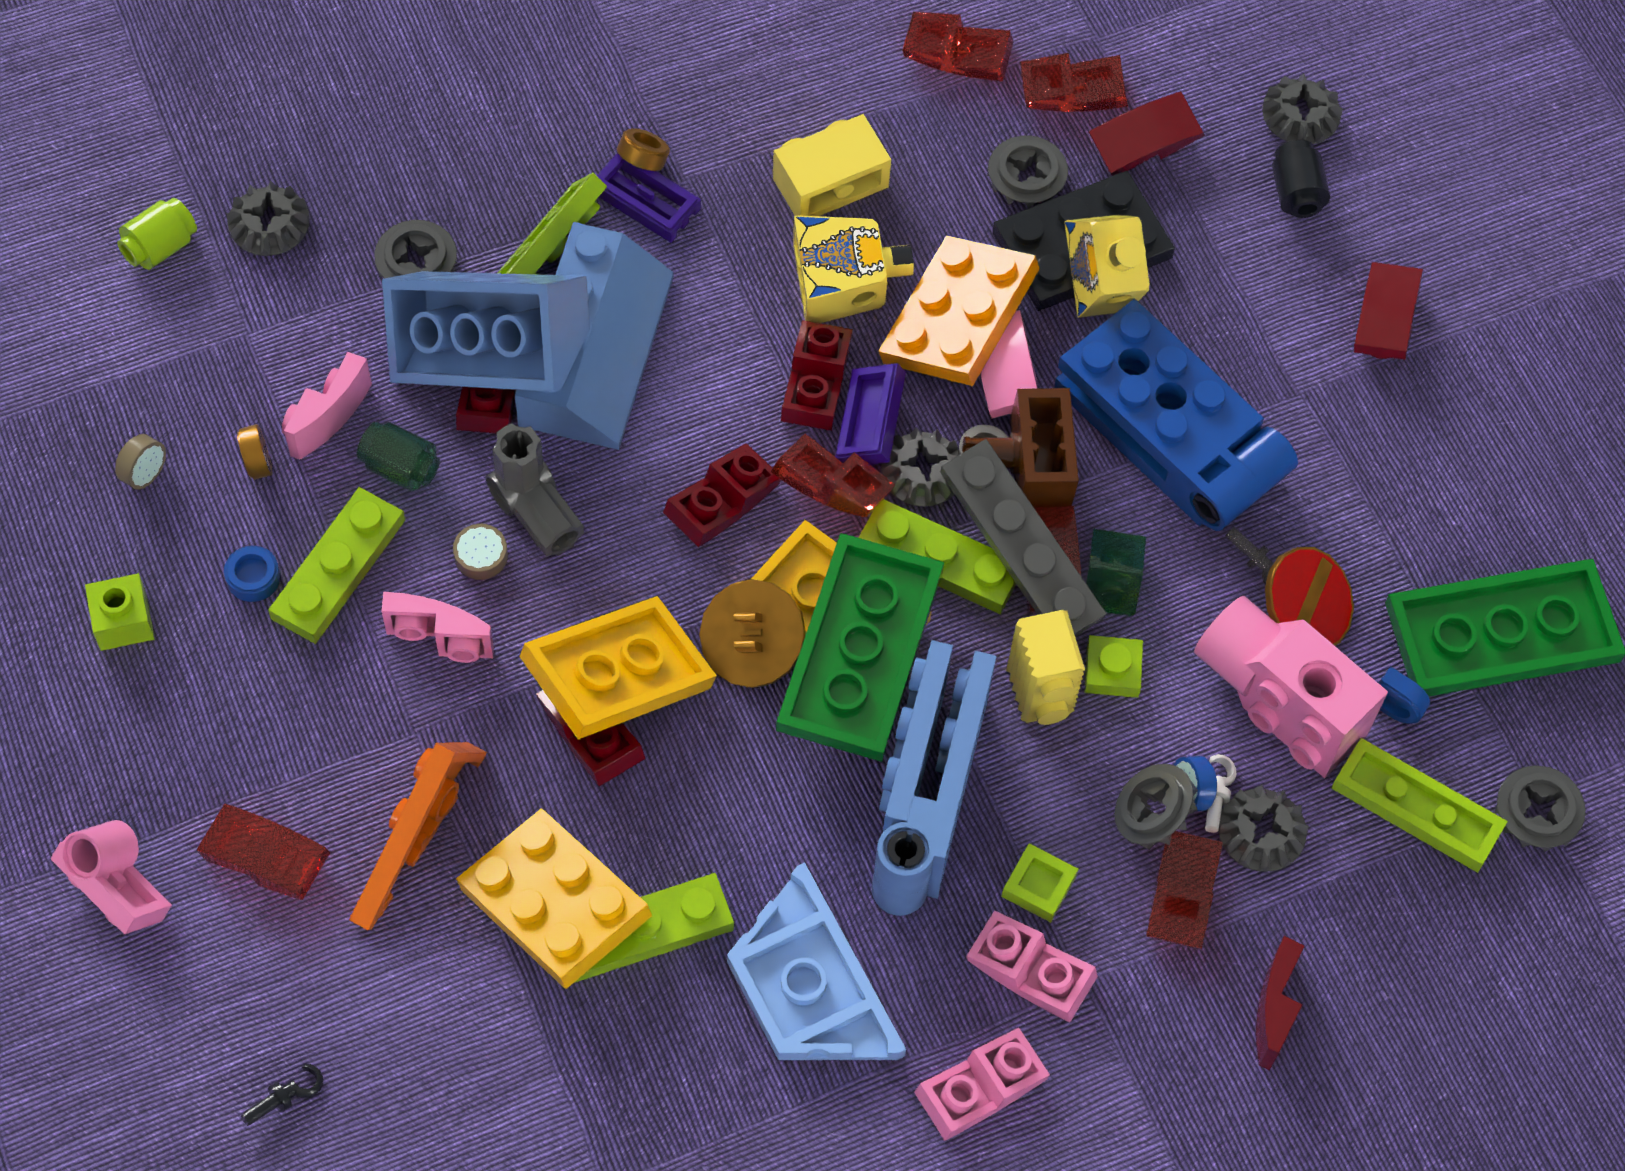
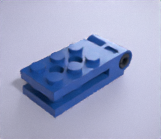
[1054,298,1298,531]

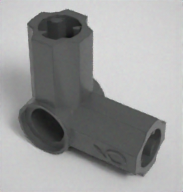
[485,423,584,557]

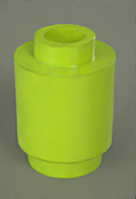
[117,198,197,270]

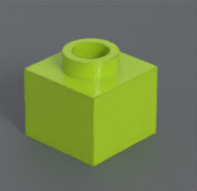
[85,573,155,651]

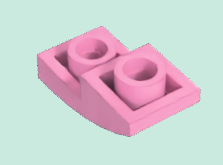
[980,310,1038,419]
[282,352,372,460]
[382,592,494,663]
[966,911,1098,1023]
[914,1027,1050,1141]

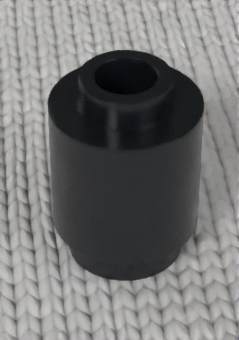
[1272,140,1330,218]

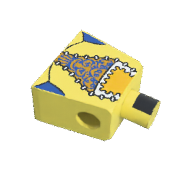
[1065,215,1150,318]
[793,216,914,323]

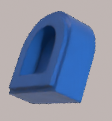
[1378,666,1430,724]

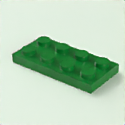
[776,533,944,762]
[1385,558,1625,697]

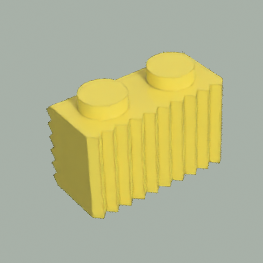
[1006,610,1085,725]

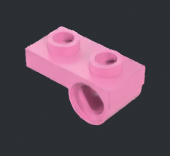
[51,820,172,935]

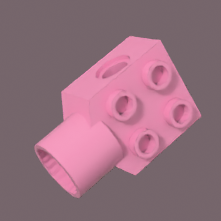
[1194,596,1388,779]

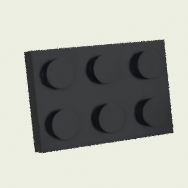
[992,170,1175,311]

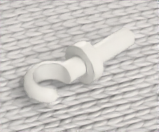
[1205,754,1237,833]

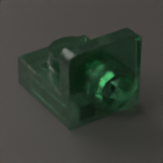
[1086,529,1146,616]

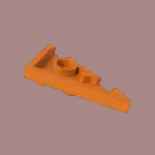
[349,742,487,930]

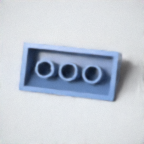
[515,222,674,450]
[382,271,590,392]

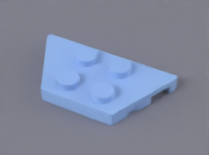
[727,862,906,1060]

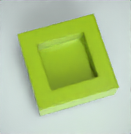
[1084,635,1143,698]
[1001,843,1079,923]

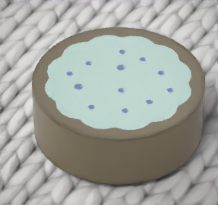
[115,434,166,490]
[453,524,508,580]

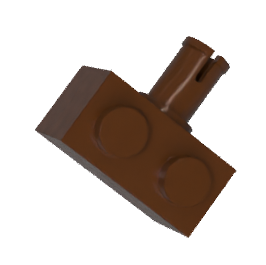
[962,388,1079,512]

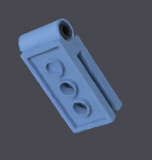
[872,640,997,916]

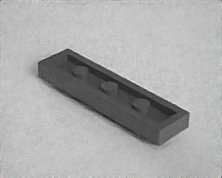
[940,439,1107,637]

